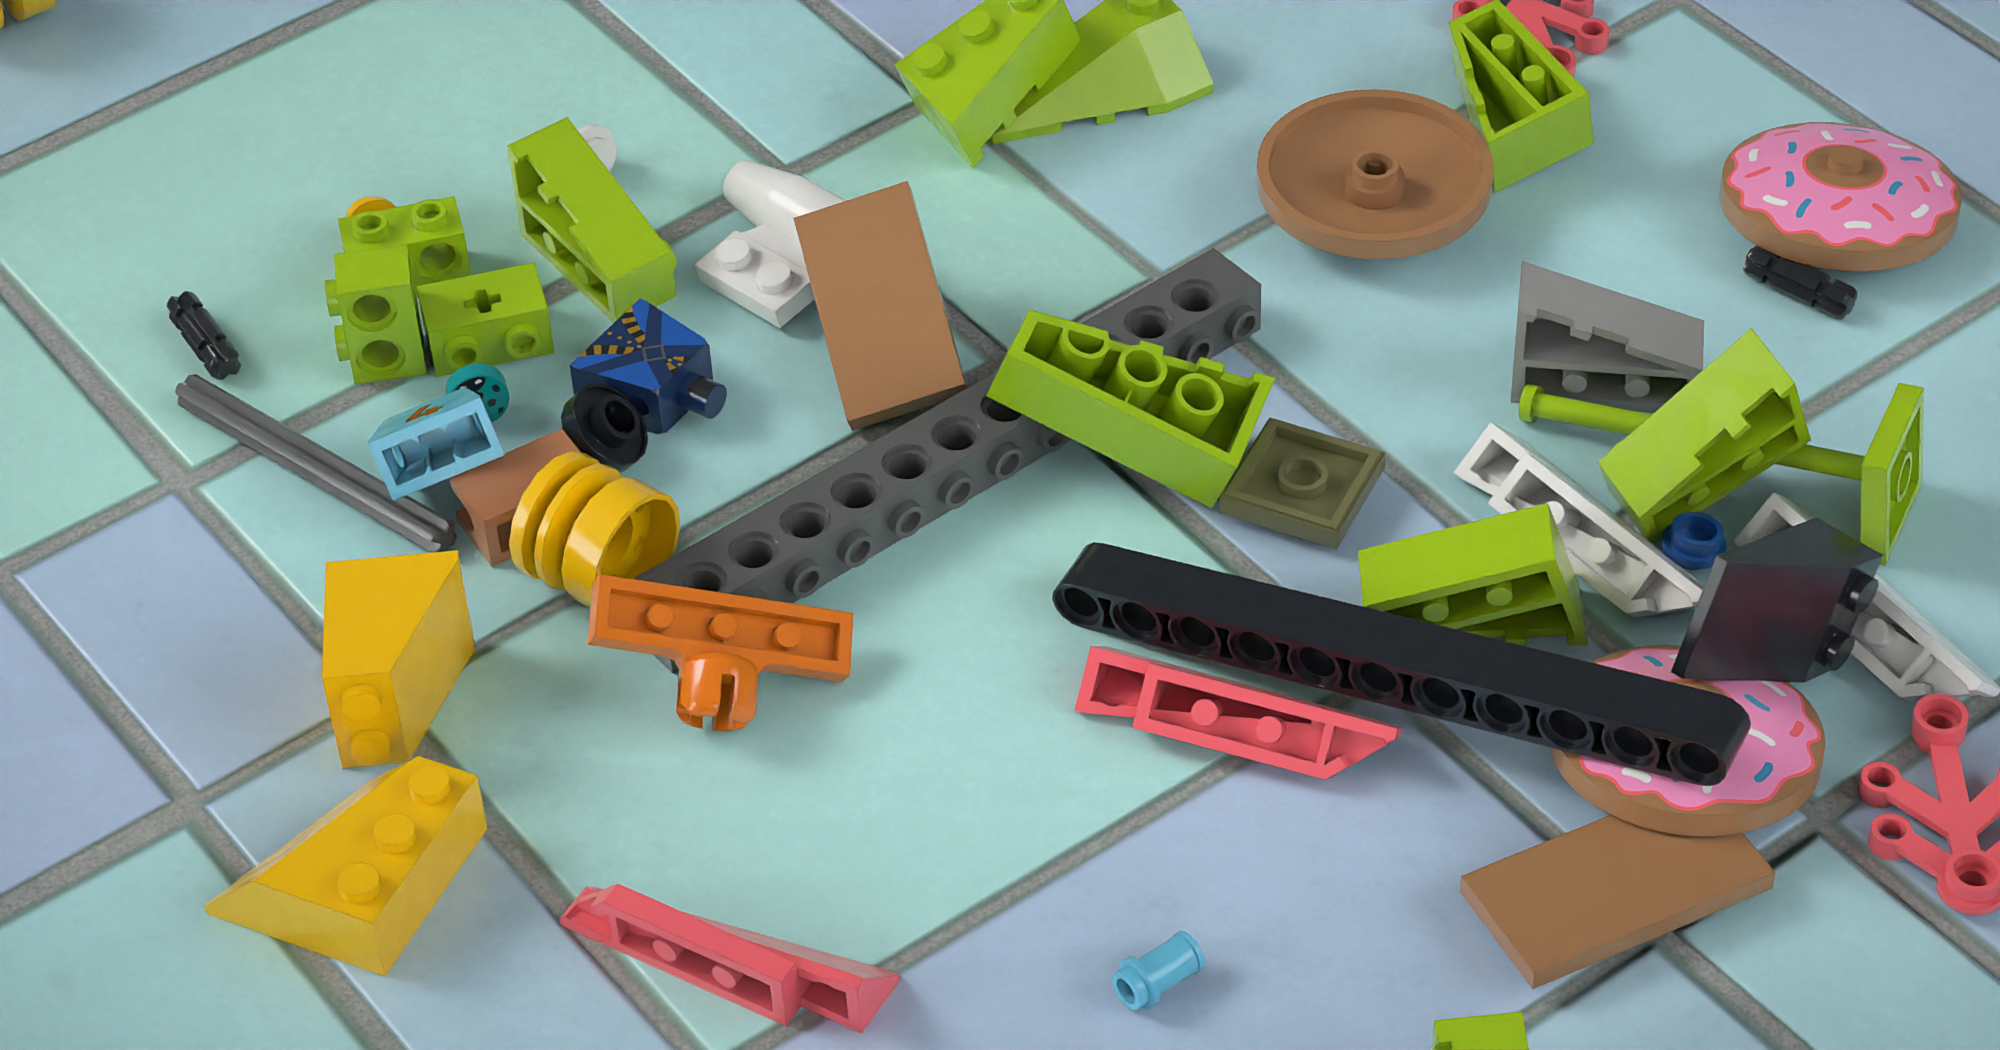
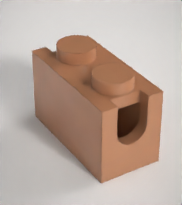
[450,429,581,567]

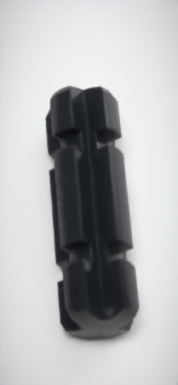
[1743,245,1858,319]
[166,291,241,380]

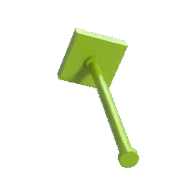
[1518,383,1924,566]

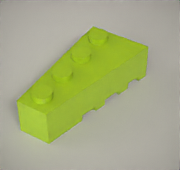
[986,309,1275,509]

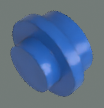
[1661,512,1727,570]

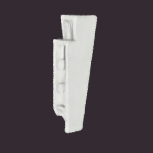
[1454,422,1704,618]
[1733,492,2000,702]

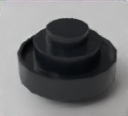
[561,383,648,473]

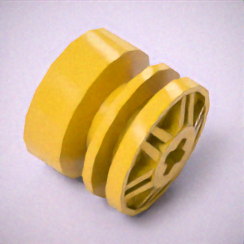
[509,451,680,608]

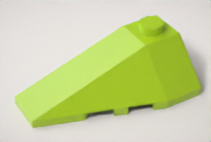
[989,0,1214,144]

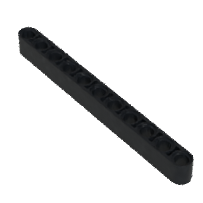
[1052,542,1751,786]

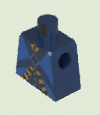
[569,298,727,435]

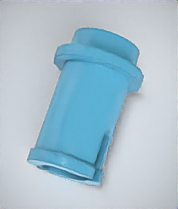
[1112,930,1205,1010]

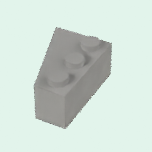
[1511,261,1704,413]

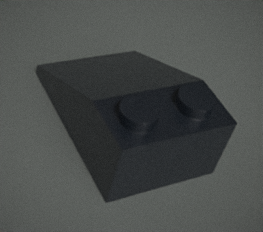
[1671,517,1883,683]

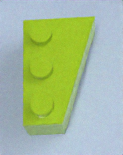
[1598,328,1811,543]

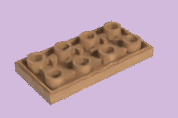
[793,181,968,431]
[1460,815,1775,990]

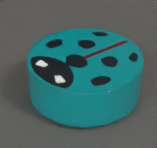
[445,363,510,422]

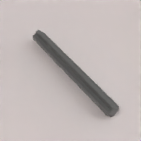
[175,374,457,552]

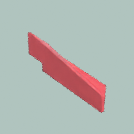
[1075,646,1404,780]
[560,884,900,1033]

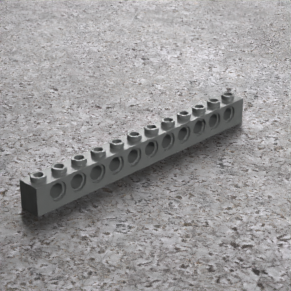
[634,248,1262,674]

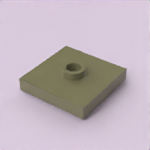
[1219,417,1386,550]

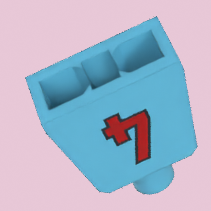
[368,388,505,501]

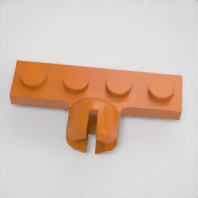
[587,574,853,731]

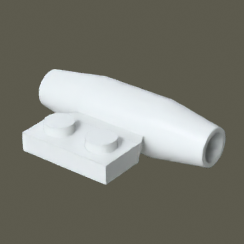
[694,160,846,328]

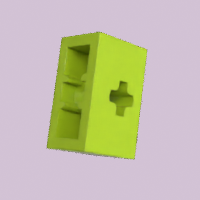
[416,262,555,377]

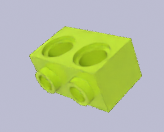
[337,196,471,298]
[325,245,427,384]

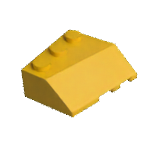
[204,756,488,977]

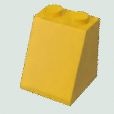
[322,550,475,768]

